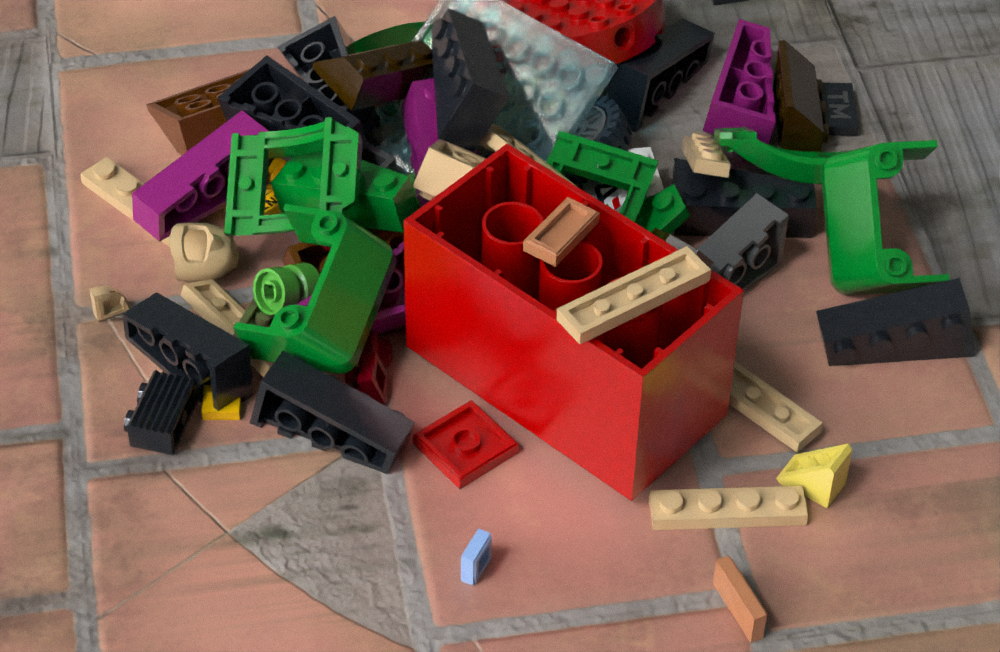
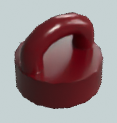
[358,330,393,368]

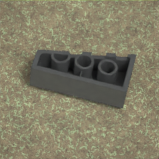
[697,193,789,291]

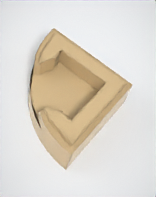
[90,286,131,322]

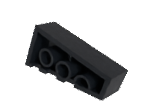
[431,8,509,152]
[277,16,381,134]
[607,18,715,133]
[218,55,368,152]
[672,158,817,238]
[816,278,976,366]
[122,292,253,411]
[249,351,415,474]

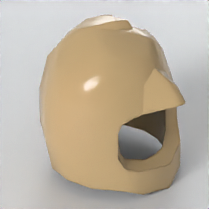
[169,223,240,282]

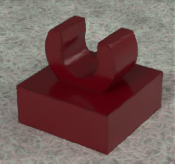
[344,352,389,404]

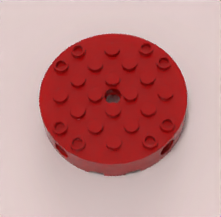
[467,0,666,78]

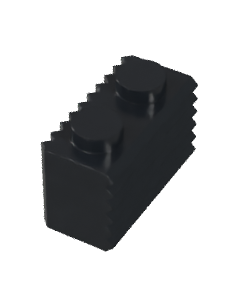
[124,370,198,455]

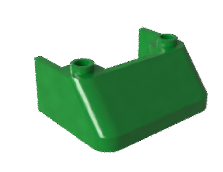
[821,140,950,295]
[233,204,396,374]

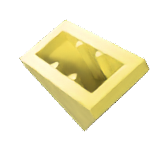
[776,444,853,508]

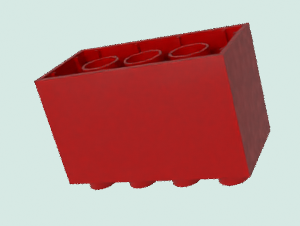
[404,144,744,501]

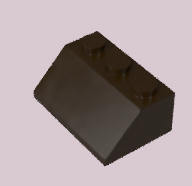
[312,40,434,111]
[772,40,829,151]

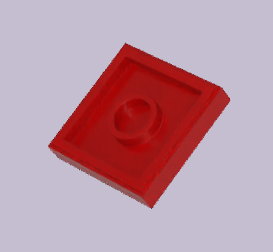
[413,400,519,489]

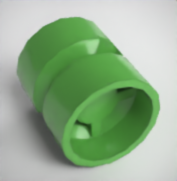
[253,262,320,316]

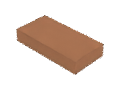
[523,197,600,267]
[713,555,767,643]

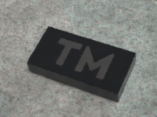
[819,83,859,136]

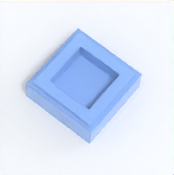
[461,528,492,585]

